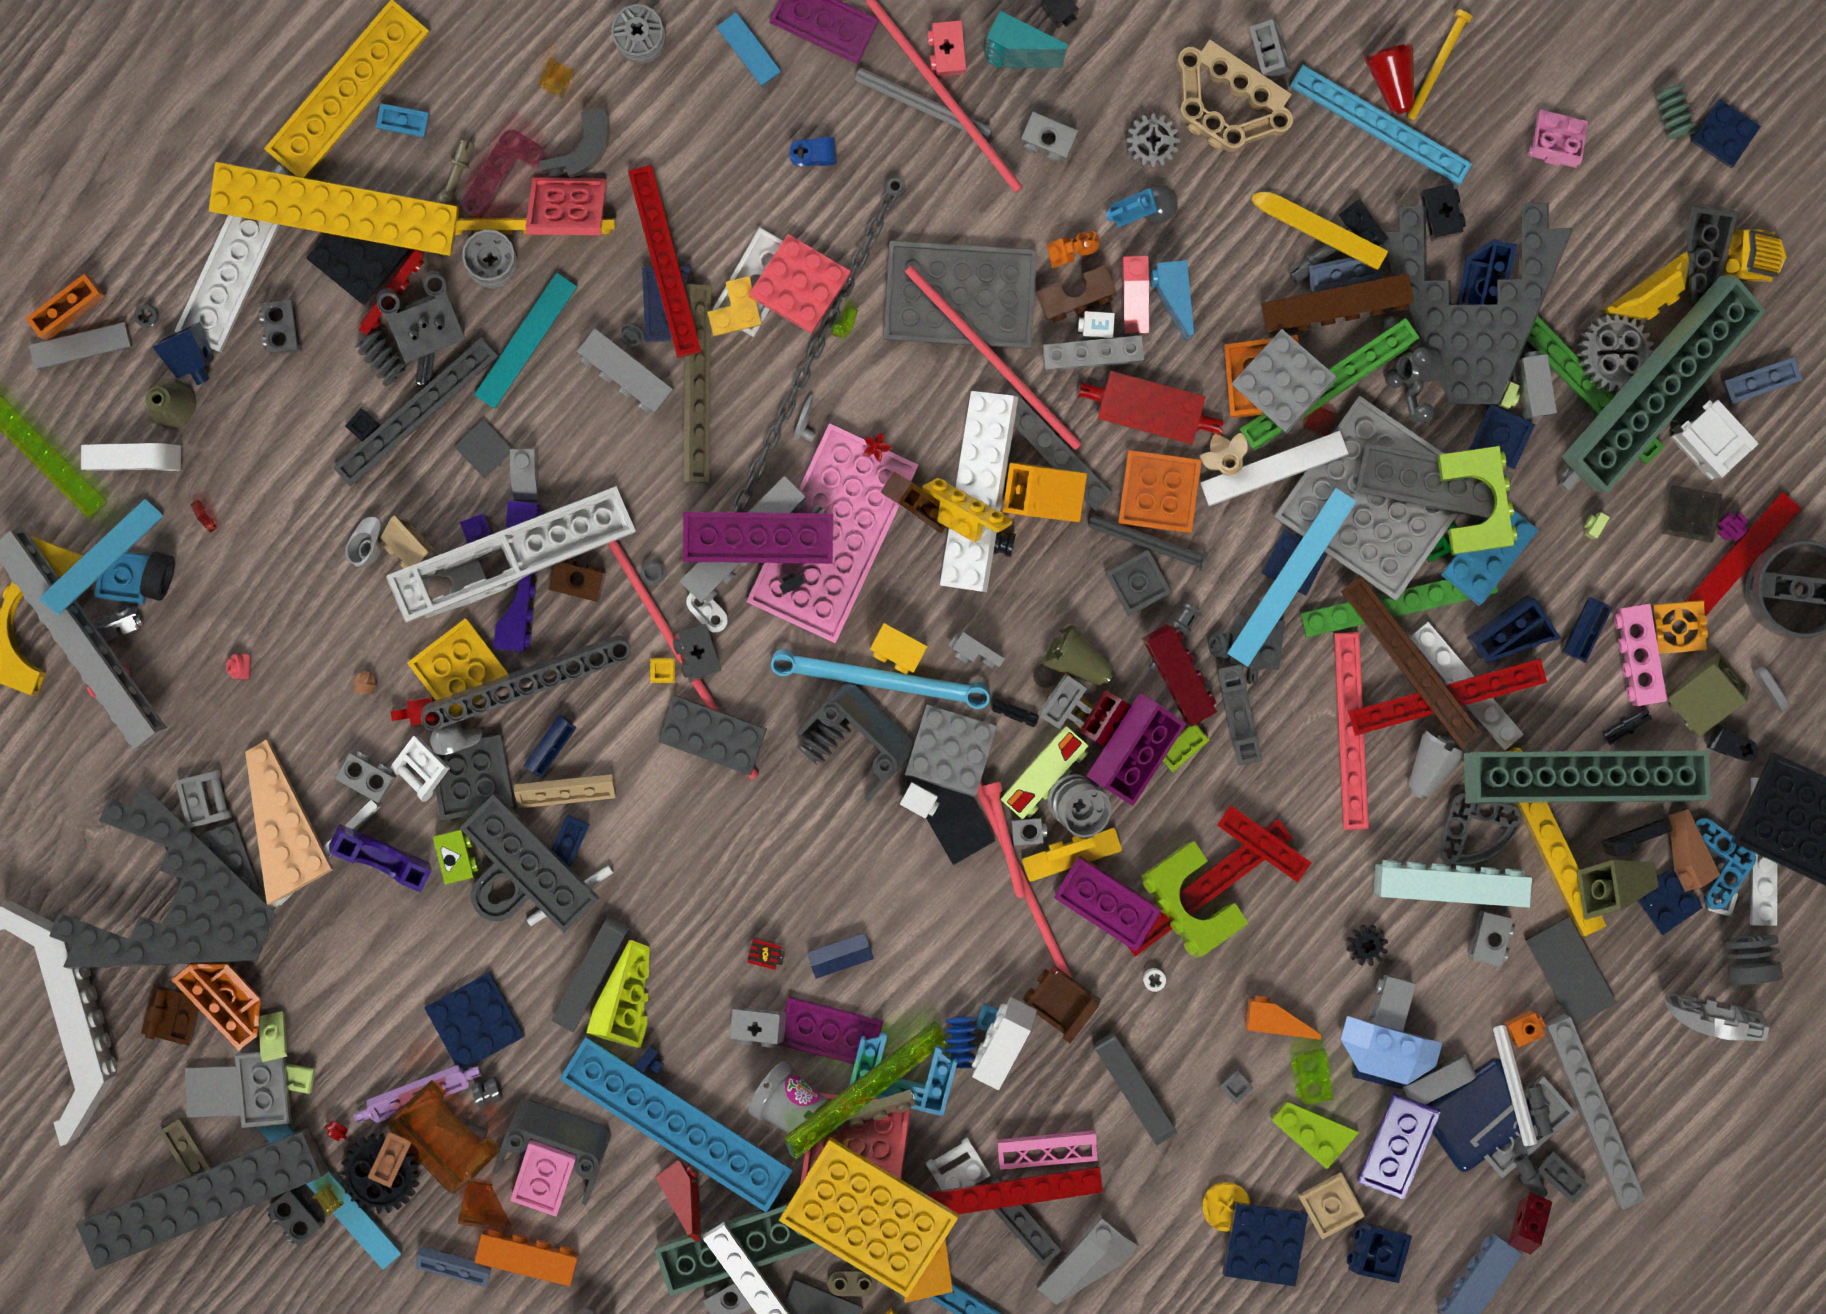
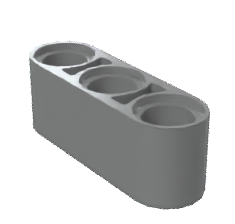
[1402,1054,1477,1104]

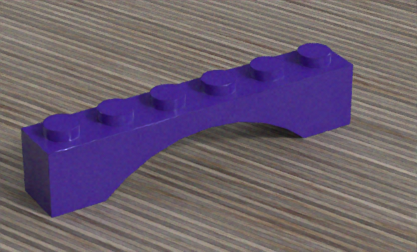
[494,501,544,651]

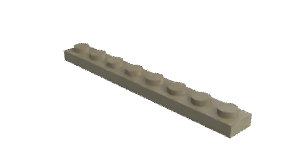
[684,284,711,483]

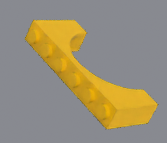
[0,536,84,695]

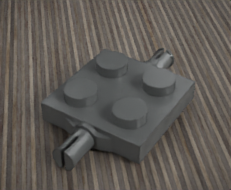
[1230,600,1285,685]

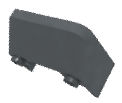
[797,684,914,801]
[492,1100,611,1205]

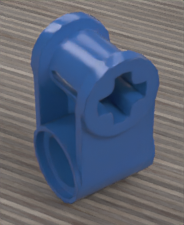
[789,137,837,167]

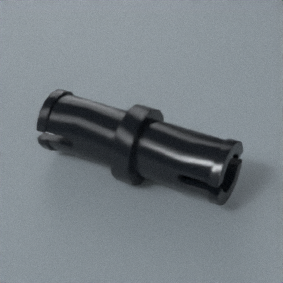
[1601,705,1653,745]

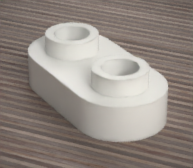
[686,593,728,632]

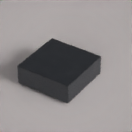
[345,408,380,442]

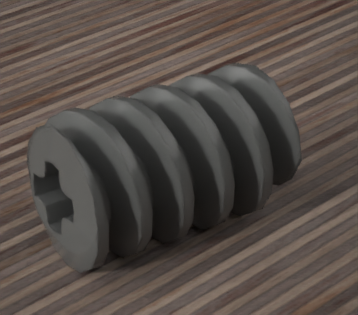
[355,330,406,386]
[797,721,851,765]

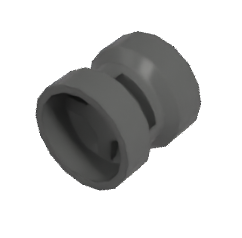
[471,1077,503,1108]

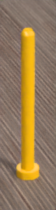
[1407,9,1473,121]

